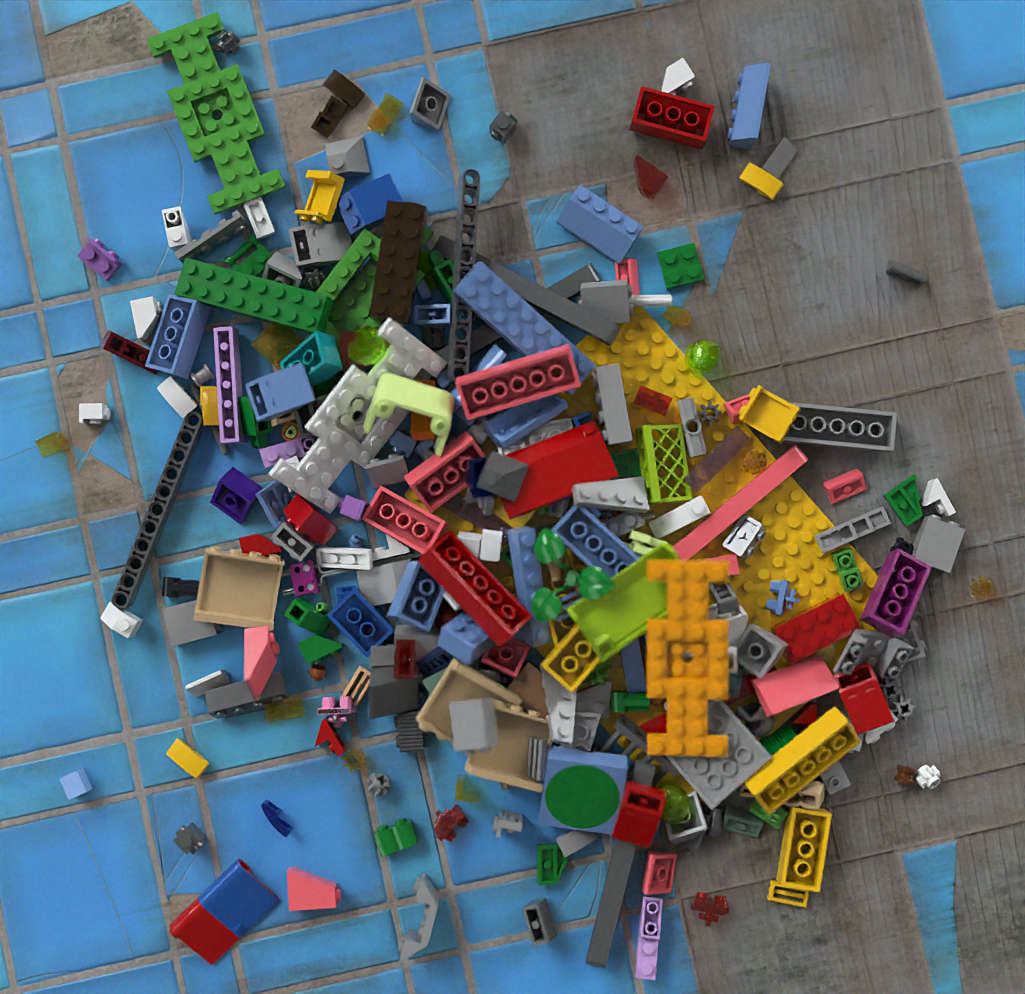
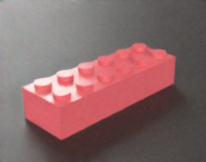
[455,344,581,420]

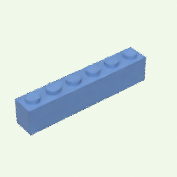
[507,526,552,647]

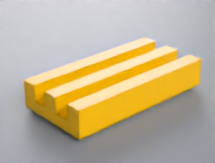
[767,879,809,908]

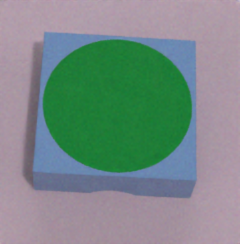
[538,746,627,834]

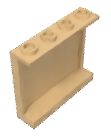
[194,546,285,631]
[416,658,522,746]
[464,700,552,793]

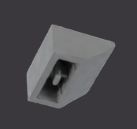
[365,453,410,490]

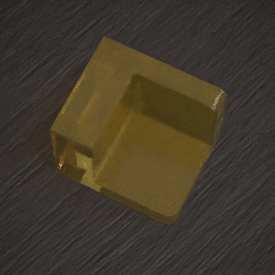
[35,431,70,458]

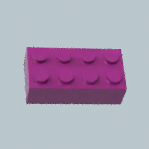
[859,548,932,638]

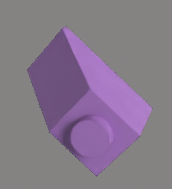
[338,495,369,521]

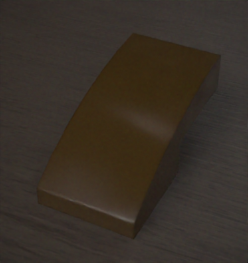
[323,69,366,109]
[311,95,349,138]

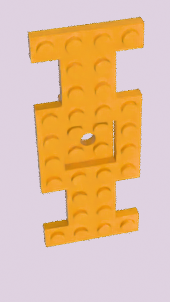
[647,560,729,757]

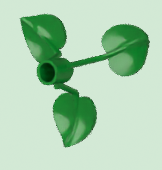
[532,529,615,622]

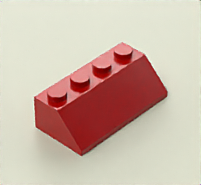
[629,86,715,150]

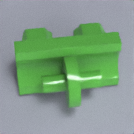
[582,658,613,686]
[748,799,789,829]

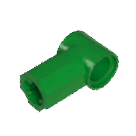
[611,691,650,712]

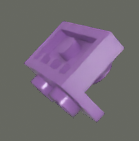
[77,237,122,281]

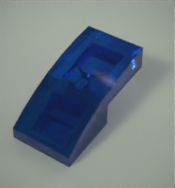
[261,799,294,838]

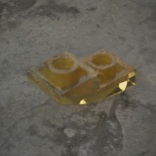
[367,93,404,135]
[264,697,305,722]

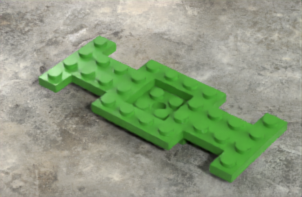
[147,12,286,215]

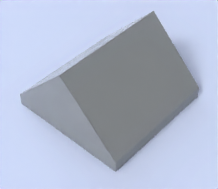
[410,77,451,130]

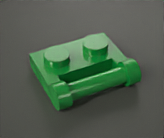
[224,234,272,277]

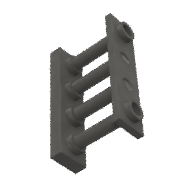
[591,714,679,787]

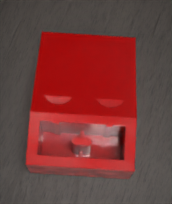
[833,662,895,735]
[611,780,666,848]

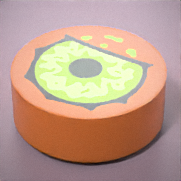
[281,422,300,441]

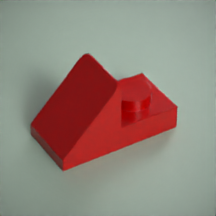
[789,702,817,733]
[315,716,347,756]

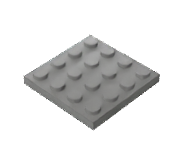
[665,699,771,809]

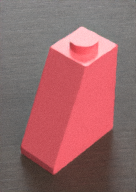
[287,867,341,911]

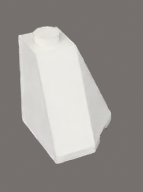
[708,604,748,647]

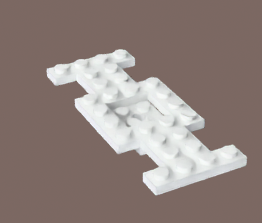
[269,318,447,514]

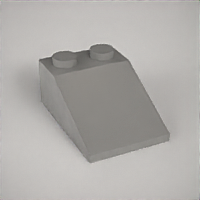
[356,559,413,606]

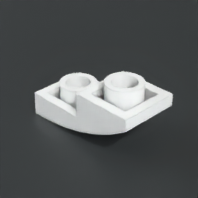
[157,375,198,418]

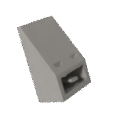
[288,222,352,271]

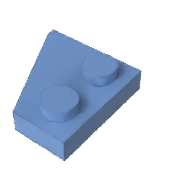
[255,480,289,527]

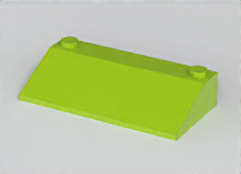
[566,542,680,662]

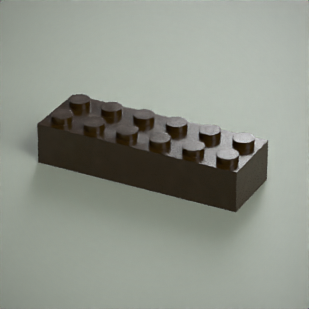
[369,200,428,325]

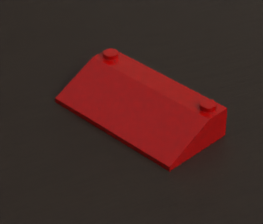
[486,420,618,520]

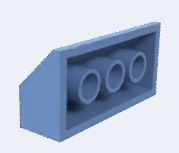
[727,63,771,150]
[556,185,644,264]
[145,294,211,380]

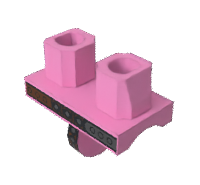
[318,696,358,728]

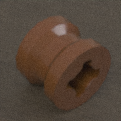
[894,765,917,785]

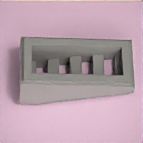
[708,582,739,615]

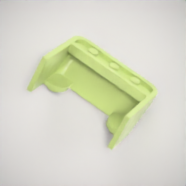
[364,373,454,456]

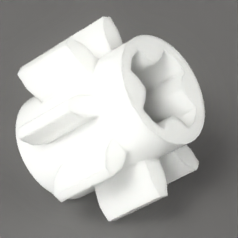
[916,765,941,789]

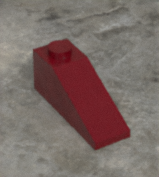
[99,330,157,375]

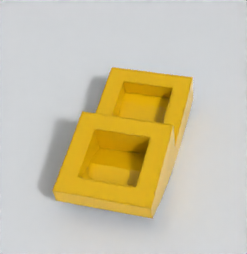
[739,162,783,200]
[200,386,219,425]
[166,738,210,779]

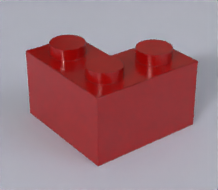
[283,494,338,546]

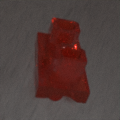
[633,385,673,416]
[433,804,469,842]
[690,892,729,927]

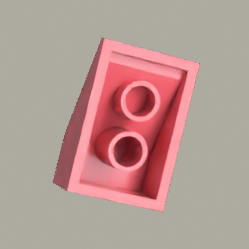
[244,626,280,700]

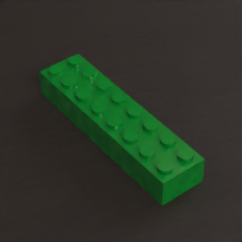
[174,258,334,334]

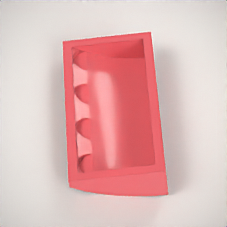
[751,655,839,717]

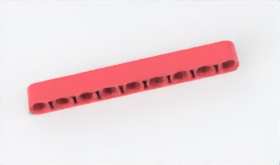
[672,444,808,560]

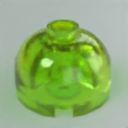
[348,325,386,366]
[685,339,722,379]
[658,783,691,825]

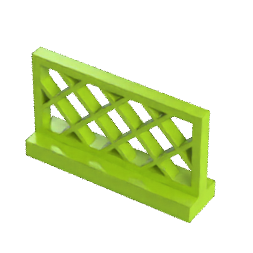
[635,424,692,505]

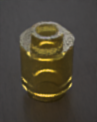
[663,304,693,329]

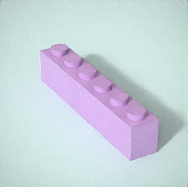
[213,326,246,445]

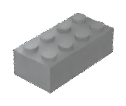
[591,363,632,448]

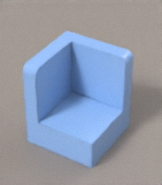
[60,768,93,800]

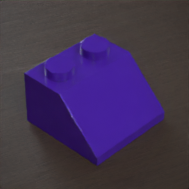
[210,467,263,525]

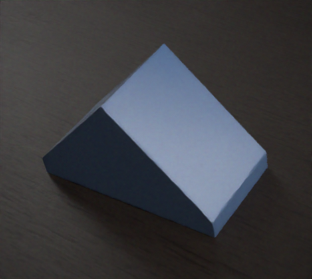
[414,304,452,329]

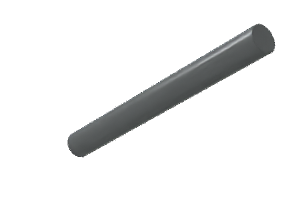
[189,384,230,455]

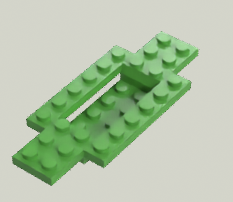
[302,227,434,367]

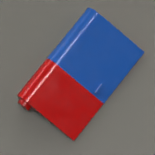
[169,859,279,966]

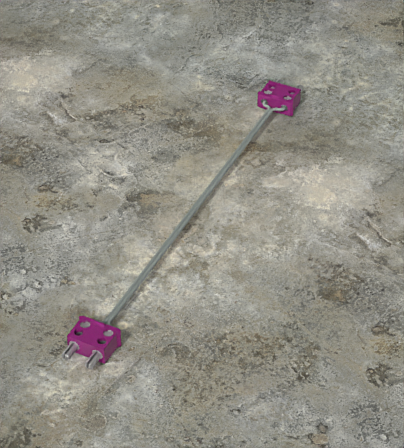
[281,509,655,596]

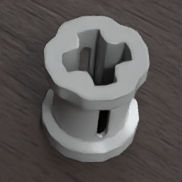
[190,364,216,388]

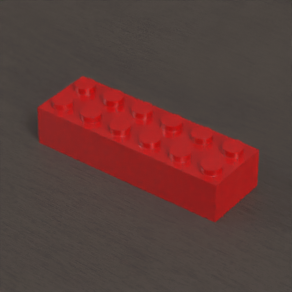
[418,531,532,647]

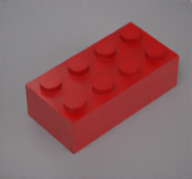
[770,593,861,664]

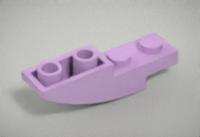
[259,434,319,469]
[635,896,663,980]

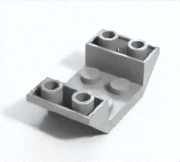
[833,629,914,679]
[398,872,440,960]

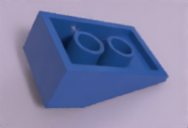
[337,173,404,236]
[327,588,395,657]

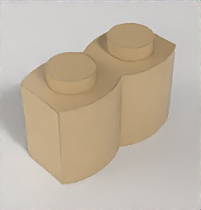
[784,780,825,809]

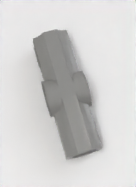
[677,397,707,458]

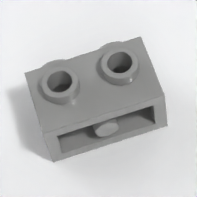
[271,521,318,562]
[818,760,851,795]

